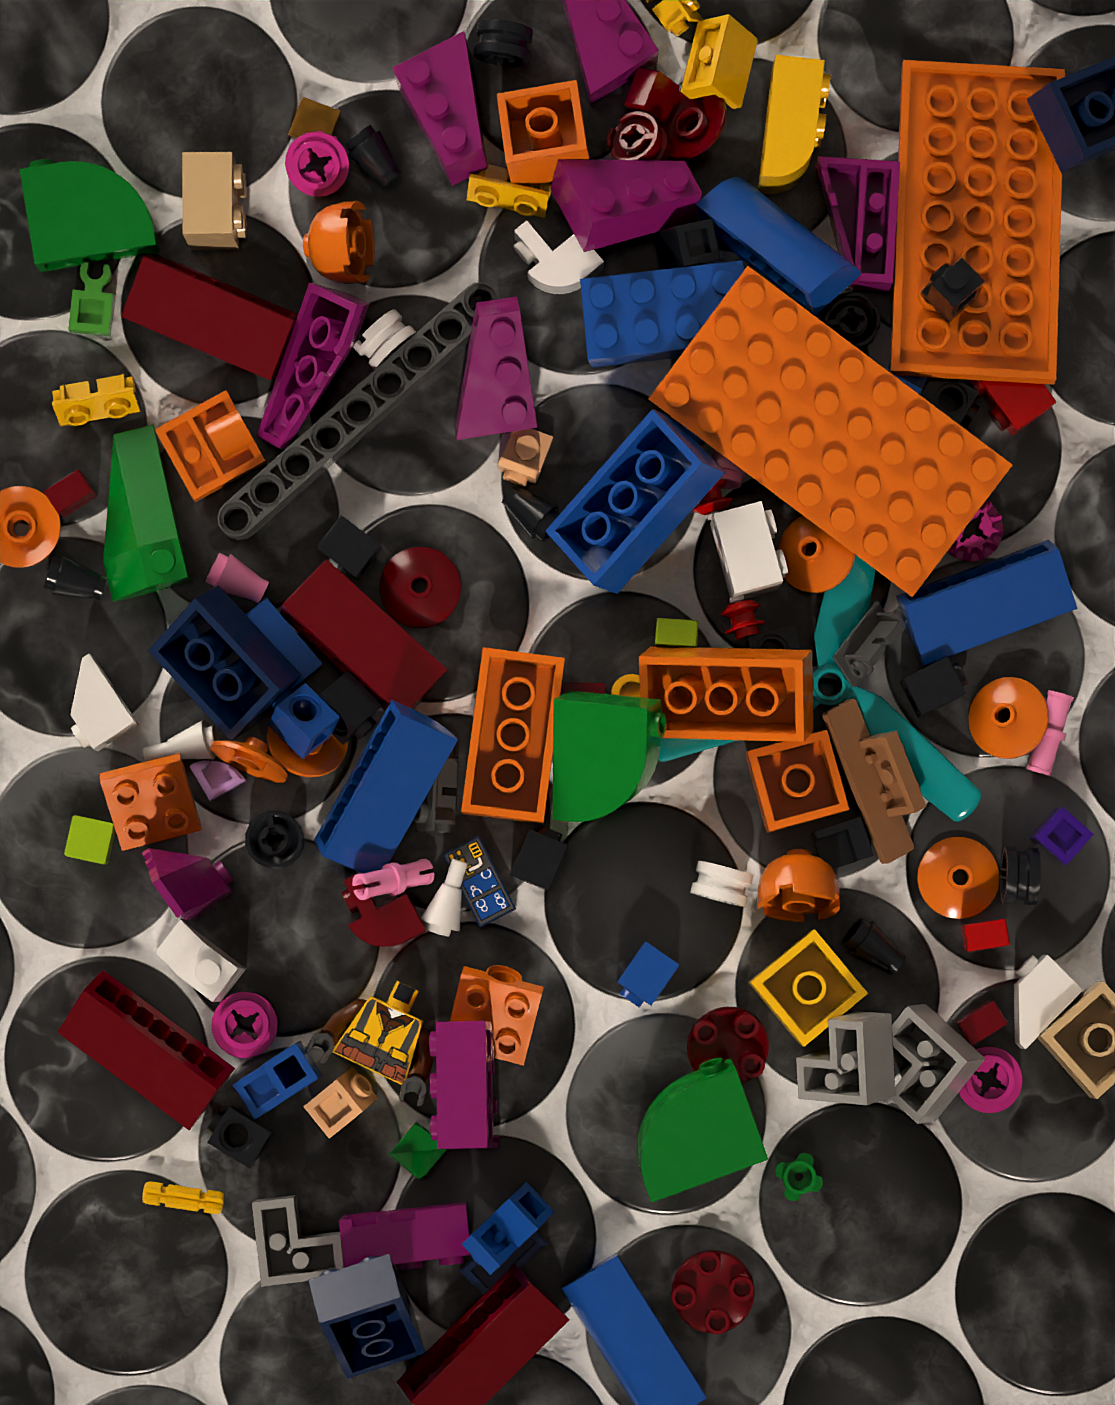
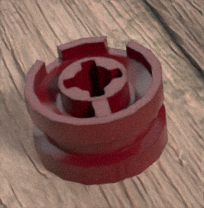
[607,111,671,161]

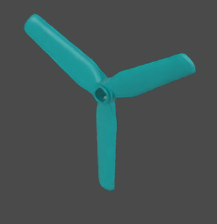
[658,556,982,822]

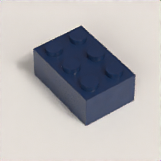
[1027,56,1115,173]
[148,585,302,741]
[308,1254,426,1379]

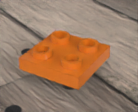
[154,390,266,502]
[99,753,202,851]
[449,965,544,1066]

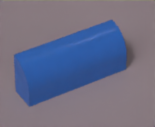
[696,177,861,316]
[896,540,1077,665]
[314,700,458,873]
[560,1253,707,1405]

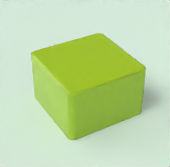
[655,618,699,647]
[64,815,116,865]

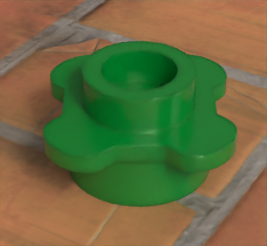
[775,1153,823,1201]

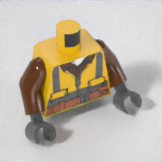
[305,981,434,1106]

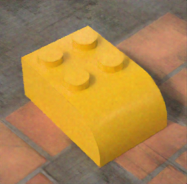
[758,55,831,194]

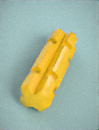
[142,1181,224,1214]

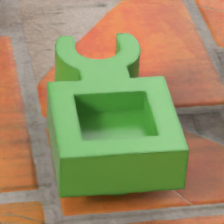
[68,262,115,337]

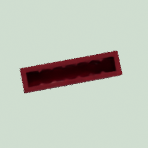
[121,252,298,380]
[280,559,447,711]
[57,970,235,1131]
[396,1264,569,1405]

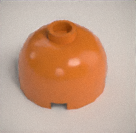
[303,201,375,284]
[757,849,840,922]

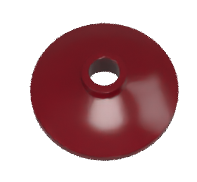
[658,90,727,160]
[379,547,461,628]

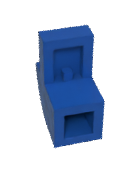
[233,1041,323,1120]
[462,1182,555,1275]

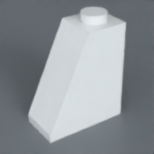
[156,919,246,1002]

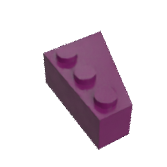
[562,0,659,106]
[392,31,488,186]
[815,156,900,292]
[550,159,702,252]
[454,296,537,440]
[429,1021,500,1149]
[339,1202,471,1270]

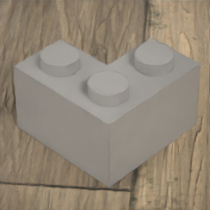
[890,1004,986,1124]
[796,1011,896,1105]
[252,1195,343,1287]

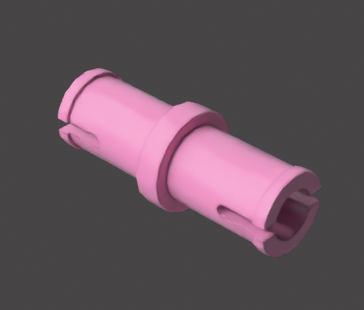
[1025,690,1074,776]
[352,858,434,900]

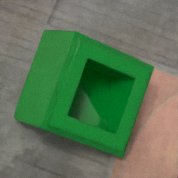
[389,1121,447,1181]

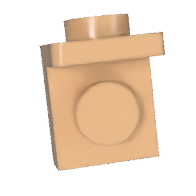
[497,429,553,487]
[303,1067,378,1139]

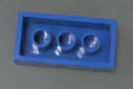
[580,260,745,368]
[546,409,725,594]

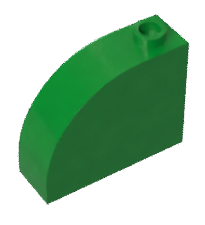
[19,159,160,272]
[552,690,666,822]
[637,1058,769,1203]

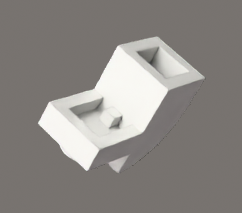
[513,220,604,294]

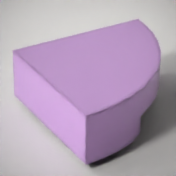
[190,760,246,802]

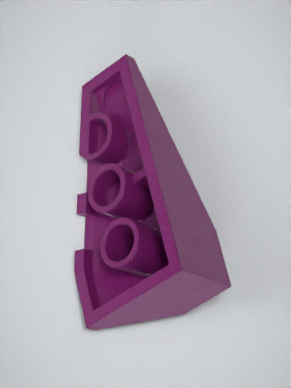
[257,282,370,450]
[142,848,234,921]

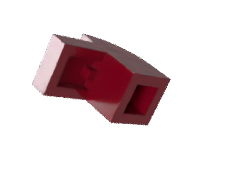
[341,873,427,947]

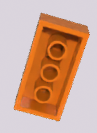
[639,646,814,742]
[461,647,565,824]

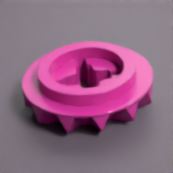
[285,130,351,197]
[947,501,1004,562]
[212,992,278,1058]
[959,1047,1022,1113]

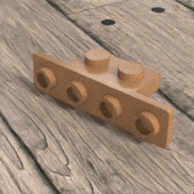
[822,699,927,864]

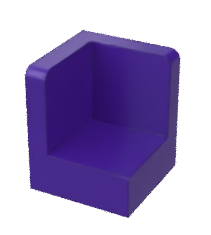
[1029,807,1094,866]

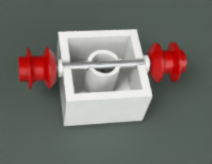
[692,480,788,640]

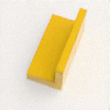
[680,14,758,109]

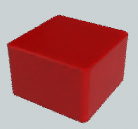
[961,919,1010,952]

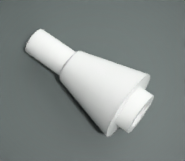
[143,720,220,761]
[421,858,468,937]

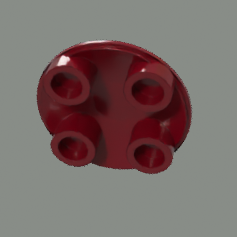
[687,1006,769,1084]
[672,1250,755,1335]

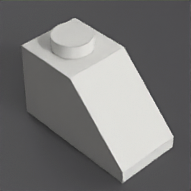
[70,653,139,751]
[1014,955,1083,1049]

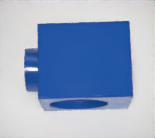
[268,683,340,759]
[617,941,679,1008]

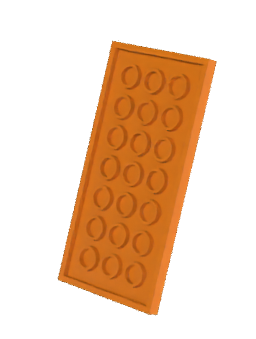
[890,60,1065,385]
[648,266,1012,597]

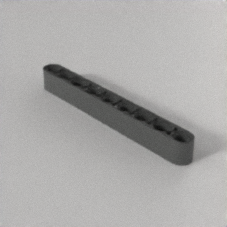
[217,282,498,542]

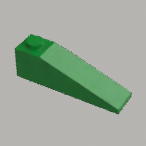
[103,425,192,602]

